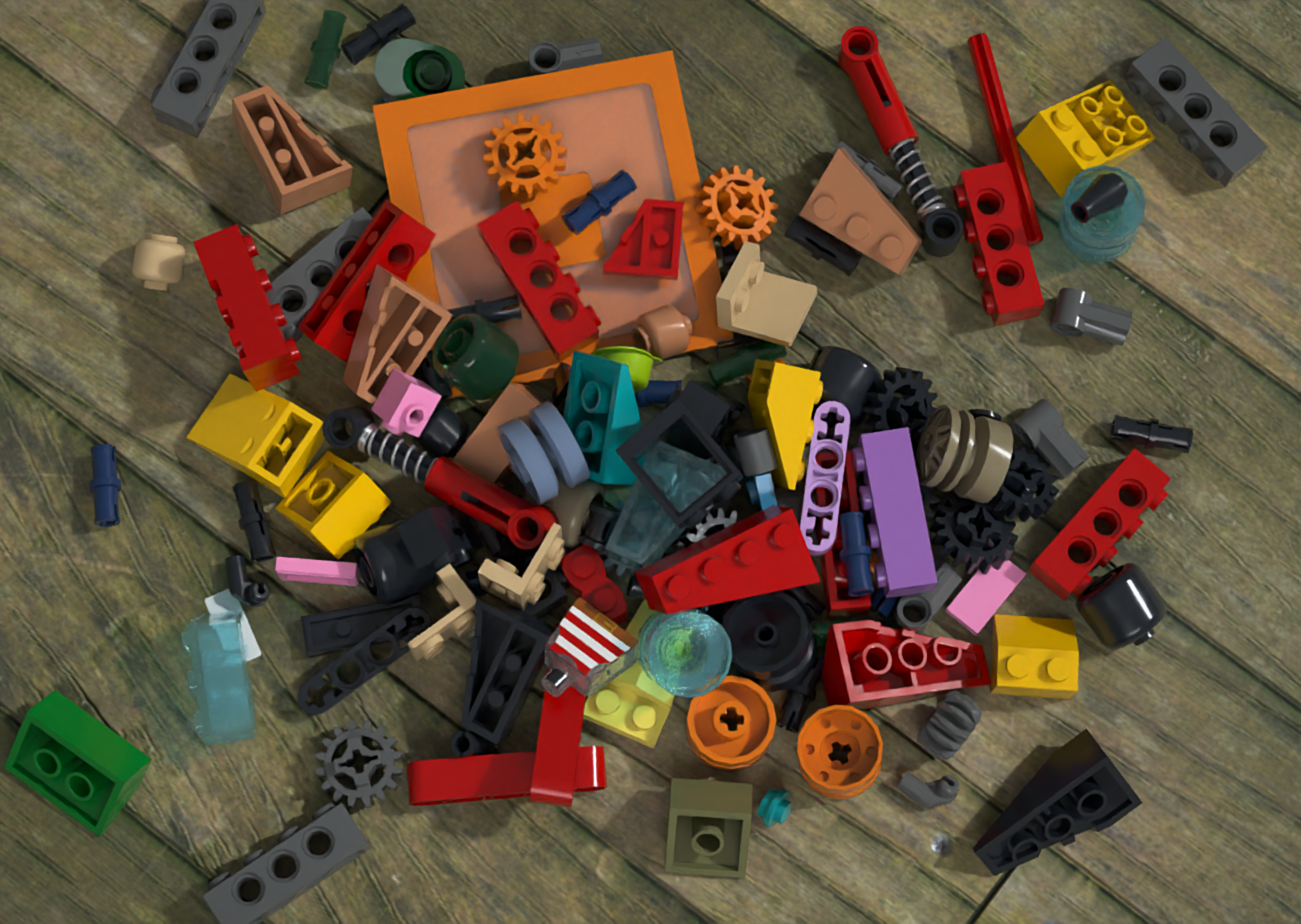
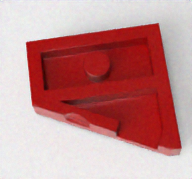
[603,199,684,281]

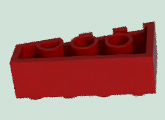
[193,224,302,392]
[635,505,821,614]

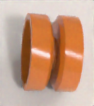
[685,675,777,772]

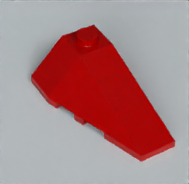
[822,620,991,710]

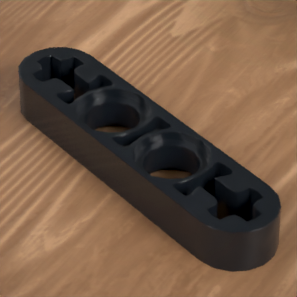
[297,606,432,715]

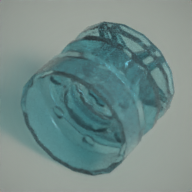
[1058,165,1146,263]
[636,608,732,698]

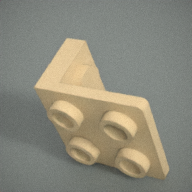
[716,241,817,347]
[478,522,565,611]
[407,563,477,661]

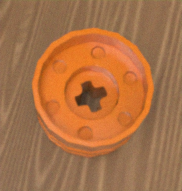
[797,705,883,800]

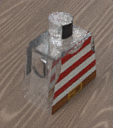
[541,597,639,697]

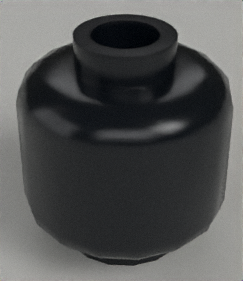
[413,405,470,459]

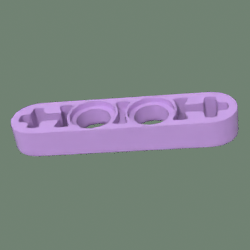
[799,401,850,556]

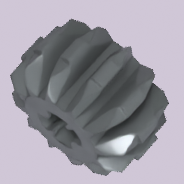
[917,690,982,761]

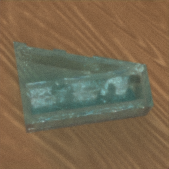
[605,441,727,570]
[182,609,257,746]

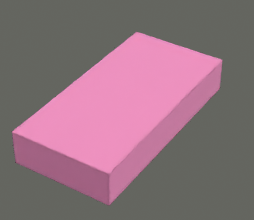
[275,557,360,586]
[945,560,1026,636]

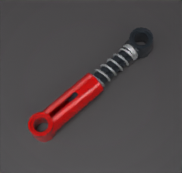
[838,26,963,257]
[322,406,559,550]

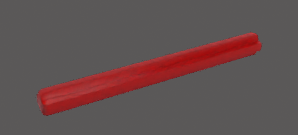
[967,33,1043,246]

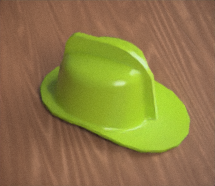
[591,346,663,394]

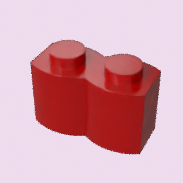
[561,545,627,625]

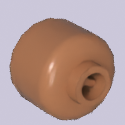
[632,305,692,360]

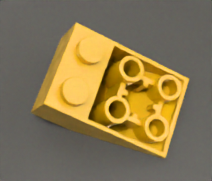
[1016,80,1156,197]
[747,359,823,490]
[186,373,325,499]

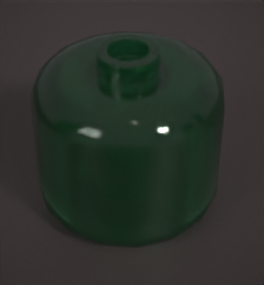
[431,313,520,400]

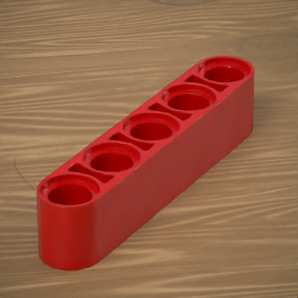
[530,624,590,807]
[406,746,607,806]

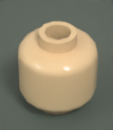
[132,233,185,291]

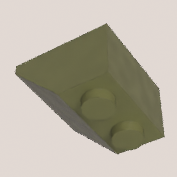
[664,778,753,878]

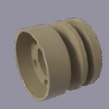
[915,404,1013,503]

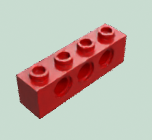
[953,162,1045,326]
[297,199,436,362]
[477,201,601,363]
[1028,448,1171,601]
[813,450,871,619]

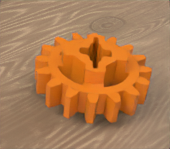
[483,113,567,199]
[695,165,779,250]

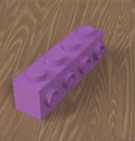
[852,427,938,598]

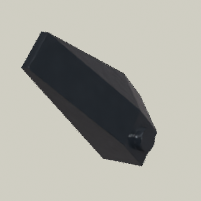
[972,728,1143,876]

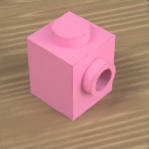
[371,369,442,437]

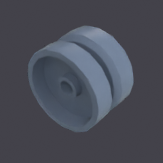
[497,401,590,505]

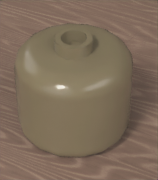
[523,474,605,550]

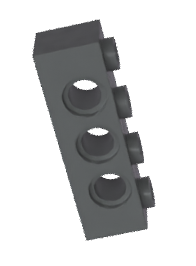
[150,0,267,139]
[1125,37,1267,187]
[267,207,395,342]
[202,803,372,924]

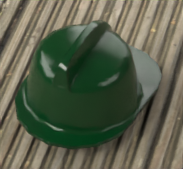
[374,38,465,100]

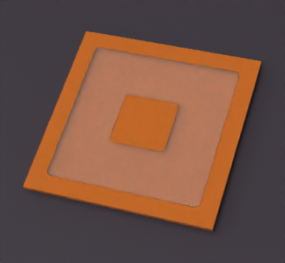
[372,50,735,399]

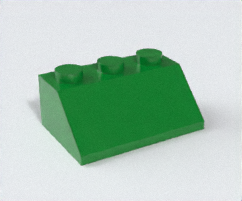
[3,690,152,837]

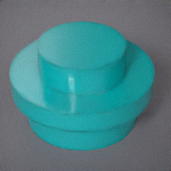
[757,788,793,828]

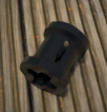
[578,502,625,552]

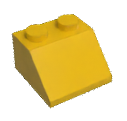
[275,451,392,560]
[990,614,1079,699]

